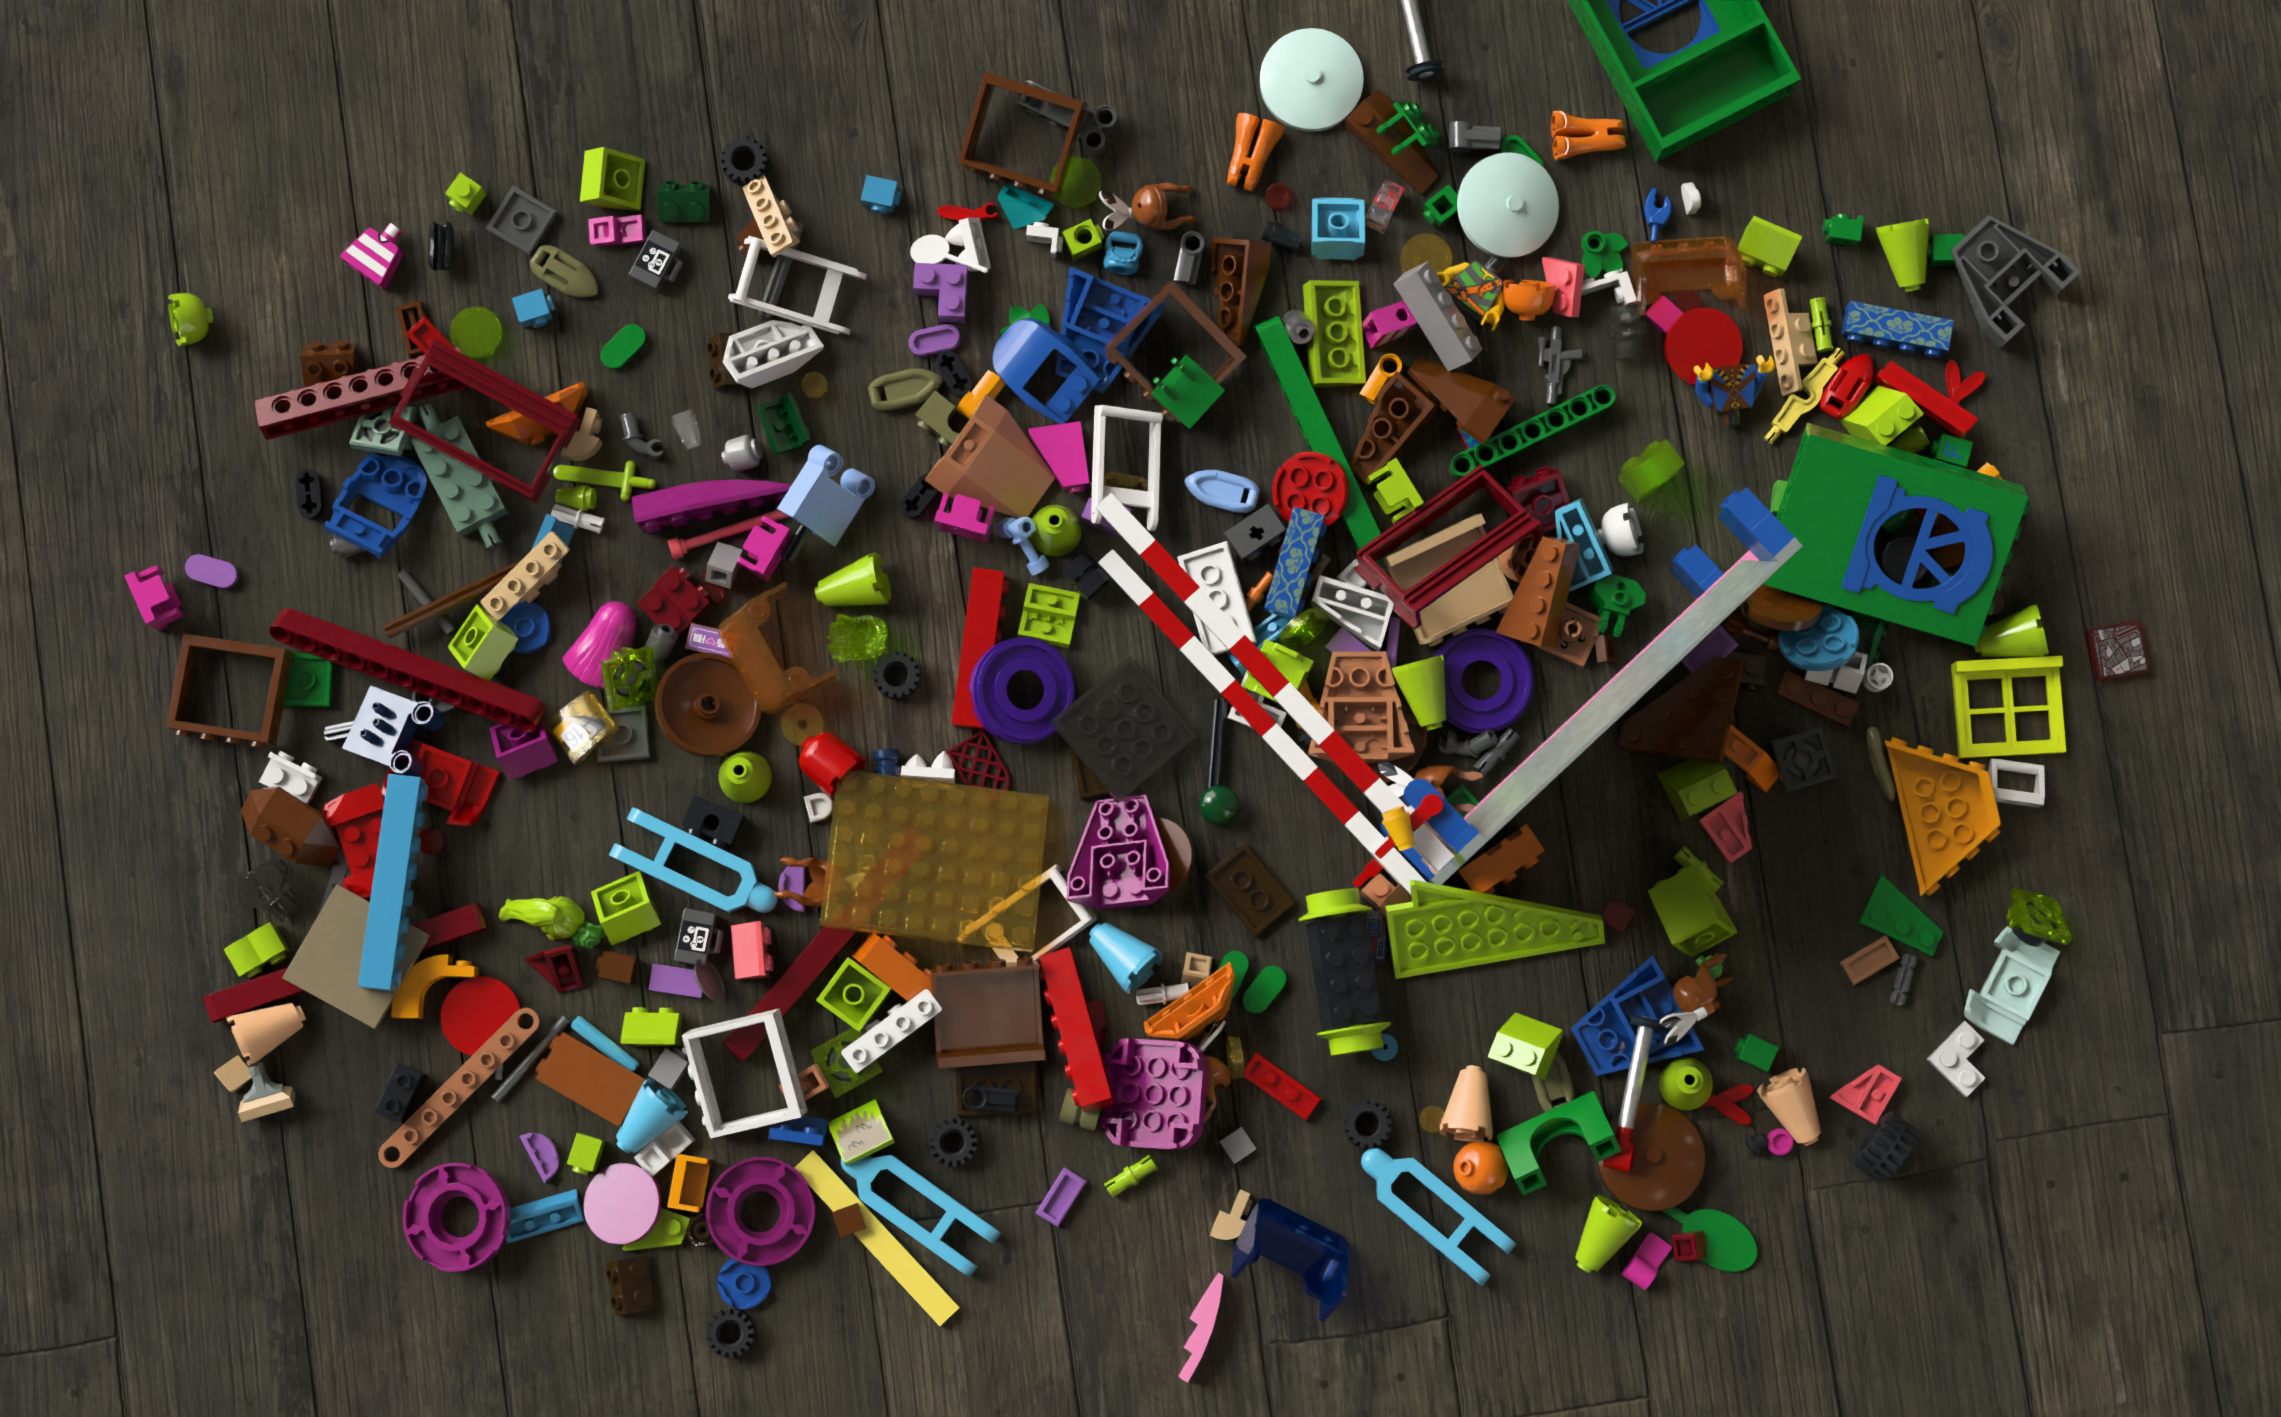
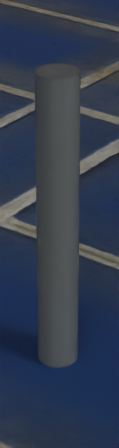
[397,569,456,635]

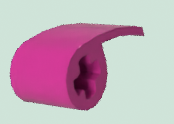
[1622,1233,1672,1291]

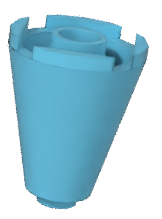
[1089,922,1163,994]
[616,1078,688,1153]

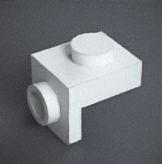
[1026,222,1063,259]

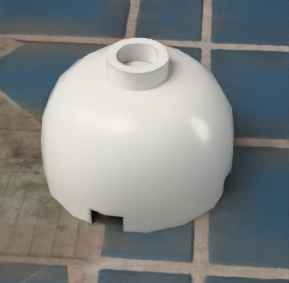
[1598,502,1644,557]

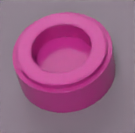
[1766,1129,1794,1156]

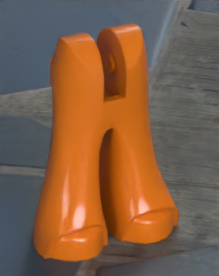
[1551,111,1626,160]
[1227,113,1285,192]

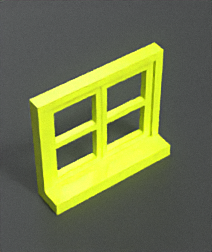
[1951,656,2066,759]

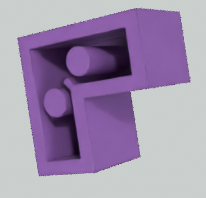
[913,263,968,323]

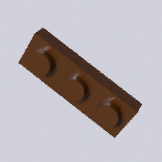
[1775,670,1860,728]

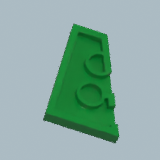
[1858,874,1944,957]

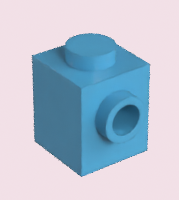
[861,175,902,214]
[512,289,555,328]

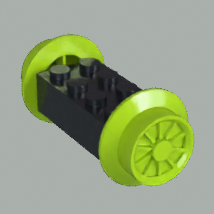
[1298,888,1391,1056]

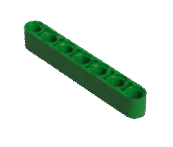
[1449,385,1615,480]

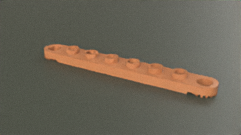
[378,1007,540,1168]

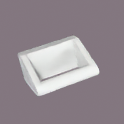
[1988,758,2045,808]

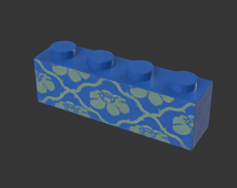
[1841,301,1954,358]
[1264,507,1327,620]

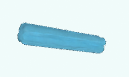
[571,1016,639,1072]

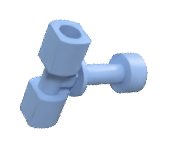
[995,517,1050,575]

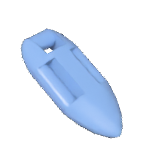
[1185,470,1260,513]

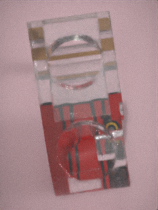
[1365,178,1405,234]

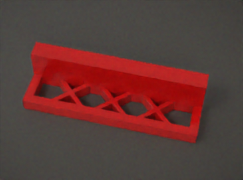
[1875,360,1978,439]

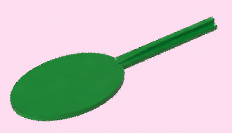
[1662,1206,1757,1272]

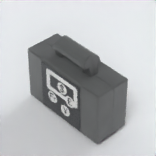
[629,230,683,293]
[674,908,724,966]

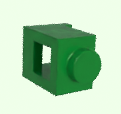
[1423,184,1458,228]
[1822,214,1864,247]

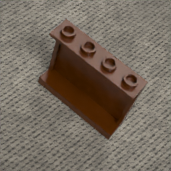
[930,957,1046,1069]

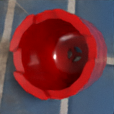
[799,732,867,799]

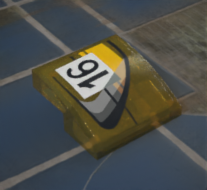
[545,690,619,764]

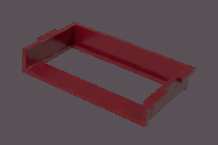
[388,339,582,504]
[1354,465,1543,631]

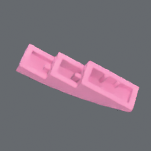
[1178,1272,1223,1383]

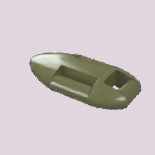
[530,245,598,298]
[868,368,943,411]
[1866,727,1896,801]
[1531,1051,1576,1112]

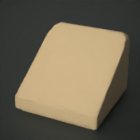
[1181,952,1213,987]
[214,1055,252,1093]

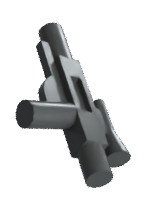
[1538,326,1583,405]

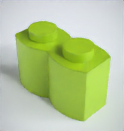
[224,922,290,979]

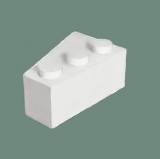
[1311,575,1394,651]

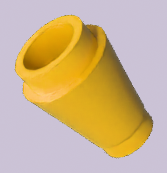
[1382,806,1415,851]

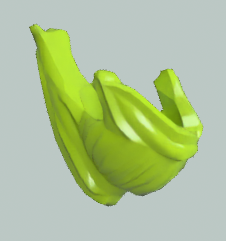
[499,896,585,941]

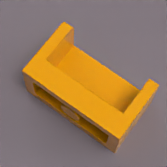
[667,1154,712,1213]

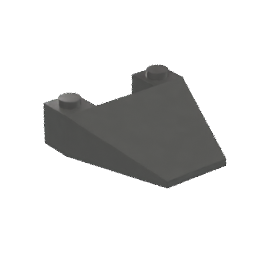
[1950,215,2081,349]

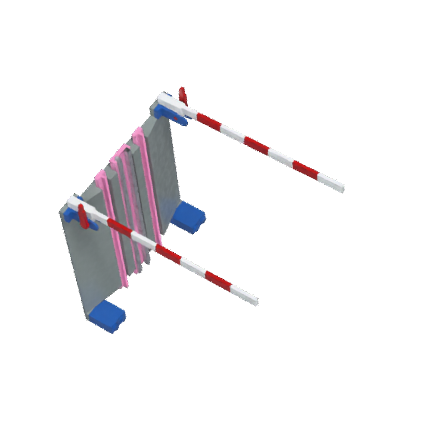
[1095,487,1803,897]

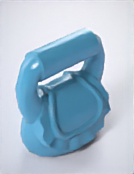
[1104,231,1143,275]

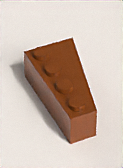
[1495,537,1581,647]

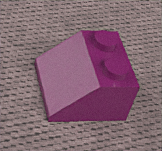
[489,718,558,781]

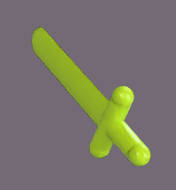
[553,460,656,502]

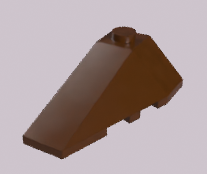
[1344,89,1439,196]
[1210,237,1271,346]
[1407,357,1516,444]
[1349,371,1441,486]

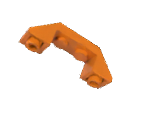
[1724,725,1779,793]

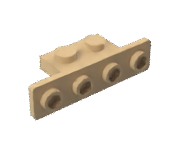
[743,175,800,257]
[1764,289,1818,396]
[481,532,570,621]

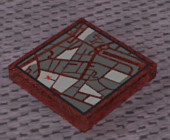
[2087,620,2151,681]

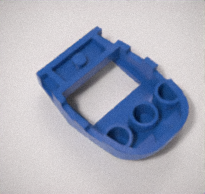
[993,318,1103,424]
[324,452,427,559]

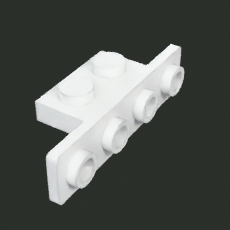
[841,989,942,1073]

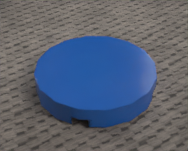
[500,601,552,654]
[717,1259,771,1309]

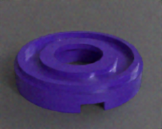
[1434,628,1534,735]
[969,637,1075,744]

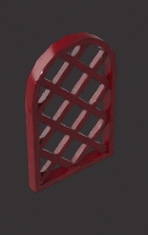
[946,730,1010,803]

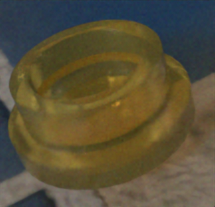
[801,372,828,398]
[1419,1106,1444,1133]

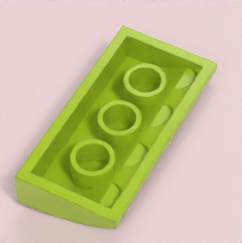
[1303,280,1366,387]

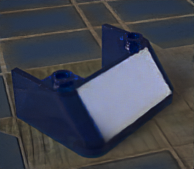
[1231,1198,1350,1322]

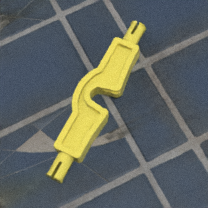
[1764,347,1845,444]

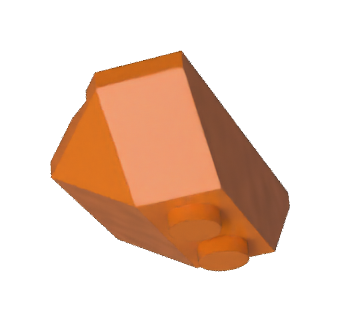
[485,381,588,446]
[1144,962,1235,1041]

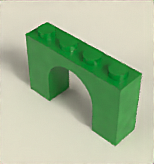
[1496,1091,1621,1195]

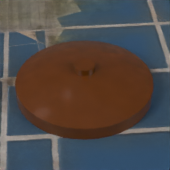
[655,653,761,758]
[1597,1103,1705,1212]

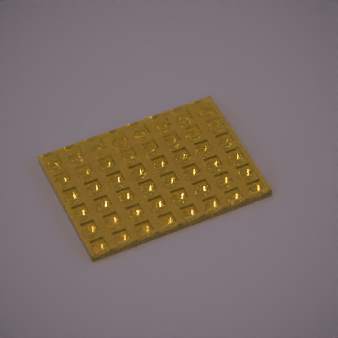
[819,770,1049,952]

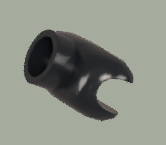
[428,221,455,271]

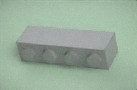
[1394,261,1482,371]

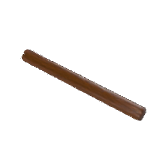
[384,560,521,638]

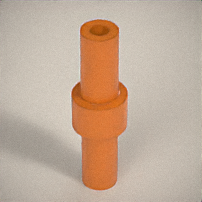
[1245,572,1273,612]

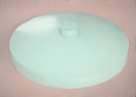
[1260,28,1364,132]
[1457,153,1559,258]

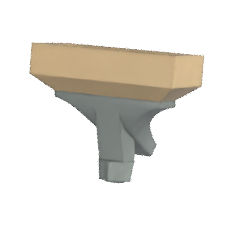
[238,1062,296,1122]

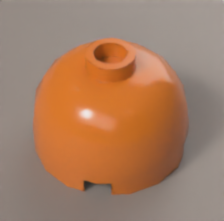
[1503,280,1556,321]
[1453,1141,1508,1195]

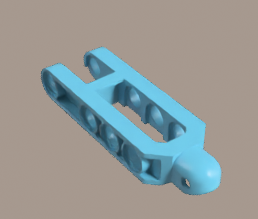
[609,807,778,913]
[1361,1148,1516,1286]
[841,1155,1001,1277]

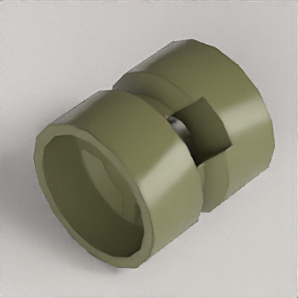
[1059,1088,1101,1131]

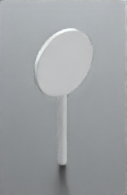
[910,235,988,273]

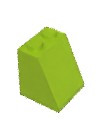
[1838,385,1924,446]
[1657,759,1738,822]
[1648,865,1738,958]

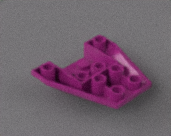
[1066,794,1170,910]

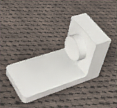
[1581,270,1637,309]

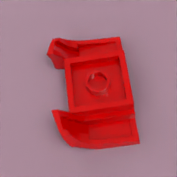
[381,738,500,826]
[322,783,412,899]

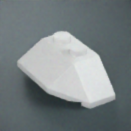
[723,320,824,389]

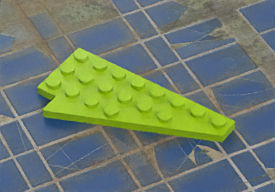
[1385,880,1605,979]

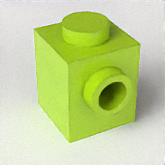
[445,173,487,215]

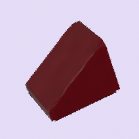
[1671,1230,1707,1261]

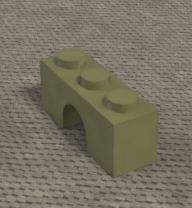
[915,391,959,450]

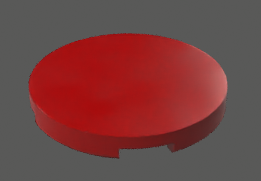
[1664,307,1743,386]
[1272,452,1350,528]
[441,976,522,1056]

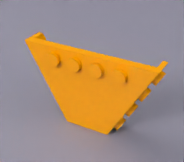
[1885,737,2002,896]

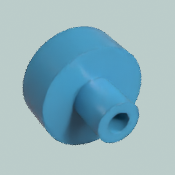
[1371,1034,1398,1061]

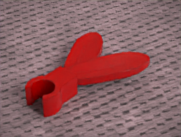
[937,202,999,245]
[1945,360,1985,405]
[1700,1084,1754,1125]

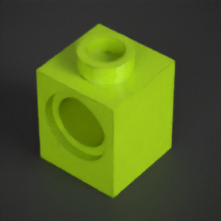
[1062,219,1104,261]
[567,1133,606,1175]

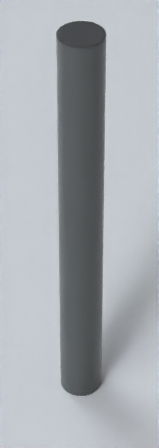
[491,1015,570,1103]

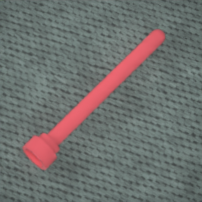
[667,509,789,560]

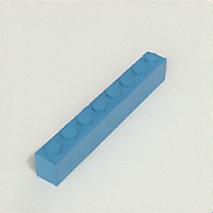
[358,774,428,993]

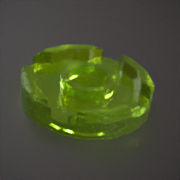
[1050,157,1101,209]
[450,306,503,359]
[1280,607,1328,650]

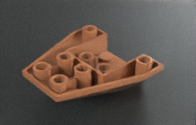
[924,394,1055,518]

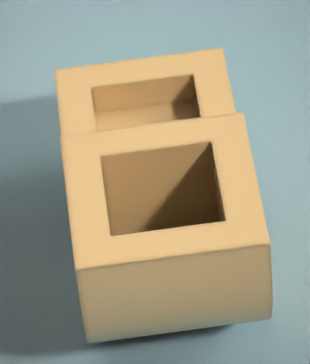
[561,407,602,461]
[1210,1190,1253,1240]

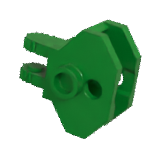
[1587,574,1646,637]

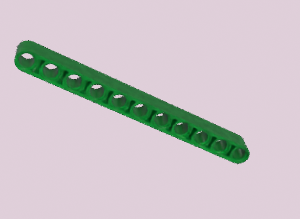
[1254,316,1390,576]

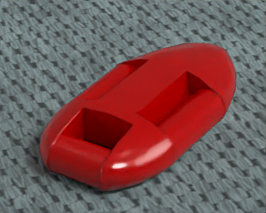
[1820,354,1874,419]

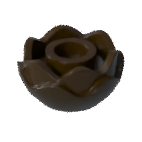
[686,1213,715,1247]

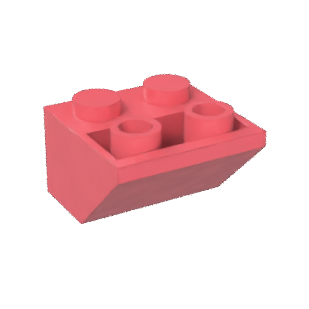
[731,921,774,980]

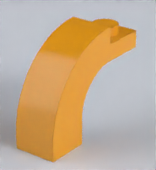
[391,955,479,1019]

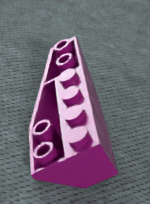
[632,480,792,534]

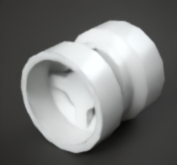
[1862,663,1893,692]

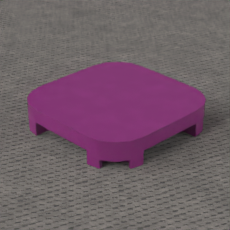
[1099,1038,1208,1150]

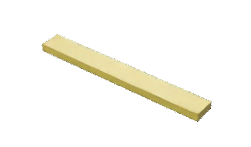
[794,1150,960,1326]

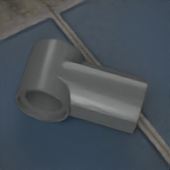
[1448,121,1501,153]
[1173,231,1204,286]

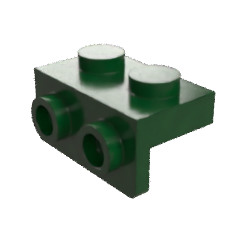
[657,181,712,222]
[755,392,810,456]
[1850,610,1889,668]

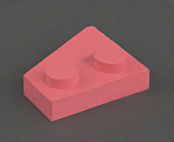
[1542,257,1585,317]
[1698,791,1752,864]
[1829,1065,1902,1125]

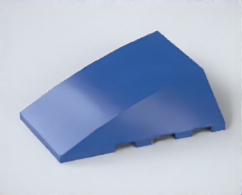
[1055,267,1167,394]
[1571,955,1704,1076]

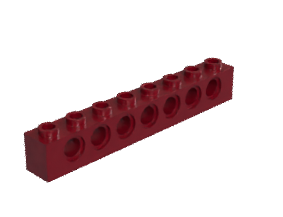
[254,347,469,441]

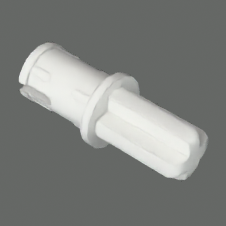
[551,504,605,534]
[1136,983,1189,1005]

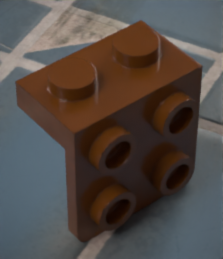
[300,340,359,405]

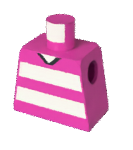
[339,223,403,290]
[1362,301,1417,350]

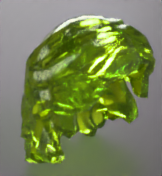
[827,614,888,663]

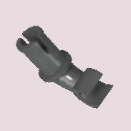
[620,412,664,460]
[1439,729,1498,758]

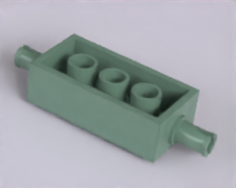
[411,403,509,549]

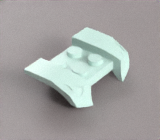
[1964,926,2060,1045]

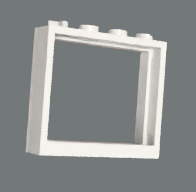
[682,1008,807,1138]

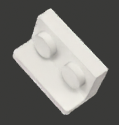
[259,751,323,805]

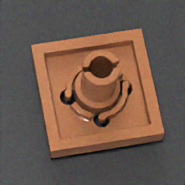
[1534,602,1599,668]

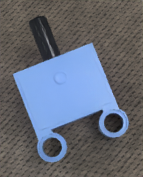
[777,445,875,563]

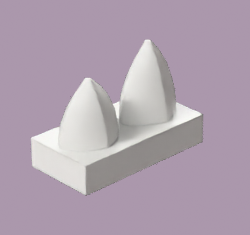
[945,218,991,272]
[901,751,955,791]

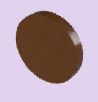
[1743,584,1822,631]
[1155,818,1195,895]

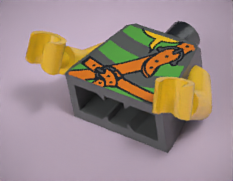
[1437,257,1505,331]

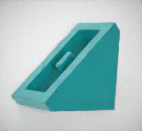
[998,182,1054,230]

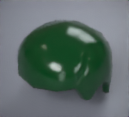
[1199,785,1239,826]

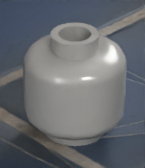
[722,435,763,472]

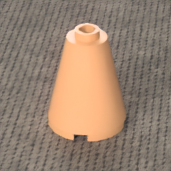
[226,1003,306,1066]
[1439,1066,1493,1142]
[1757,1068,1821,1146]

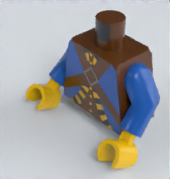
[1694,355,1775,426]

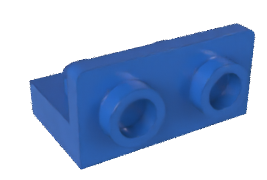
[769,1116,828,1146]

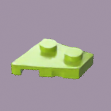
[622,1208,691,1251]

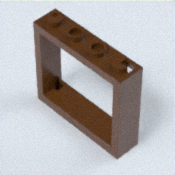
[958,72,1088,197]
[1104,280,1247,423]
[166,634,293,749]

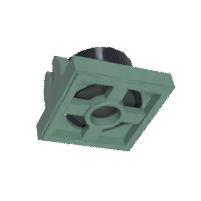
[349,406,417,456]

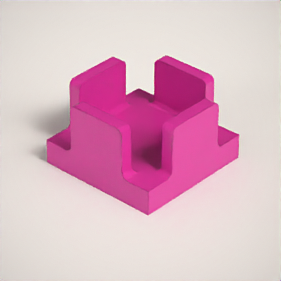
[934,493,995,543]
[737,516,793,582]
[125,565,184,631]

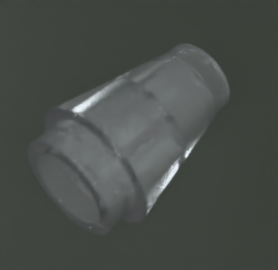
[671,409,702,450]

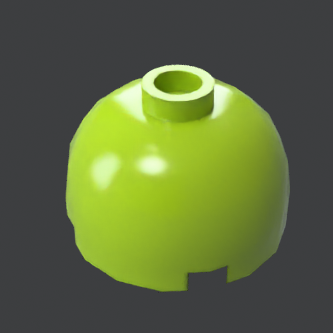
[168,293,213,346]

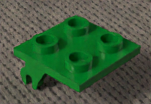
[1376,101,1442,156]
[1151,355,1225,429]

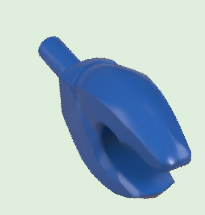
[1644,188,1671,243]

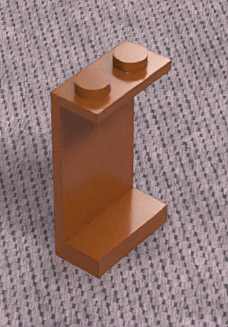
[535,1032,646,1127]

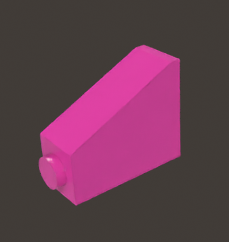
[1028,421,1090,494]

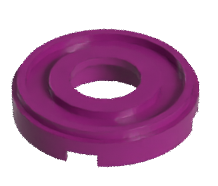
[706,1157,815,1266]
[403,1163,511,1272]

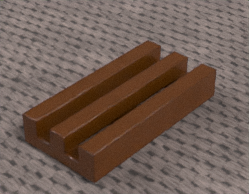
[395,300,426,358]

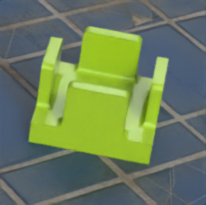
[1367,458,1424,525]
[1243,639,1314,703]

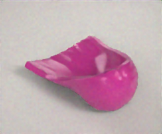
[562,601,636,689]

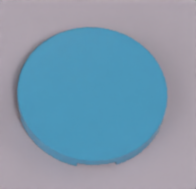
[1778,604,1859,671]

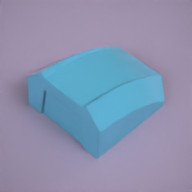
[1312,197,1365,261]

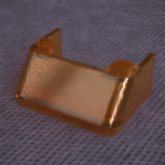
[1631,237,1747,315]
[718,581,838,714]

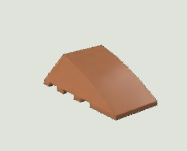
[1308,651,1415,763]

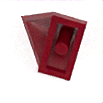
[523,945,584,993]

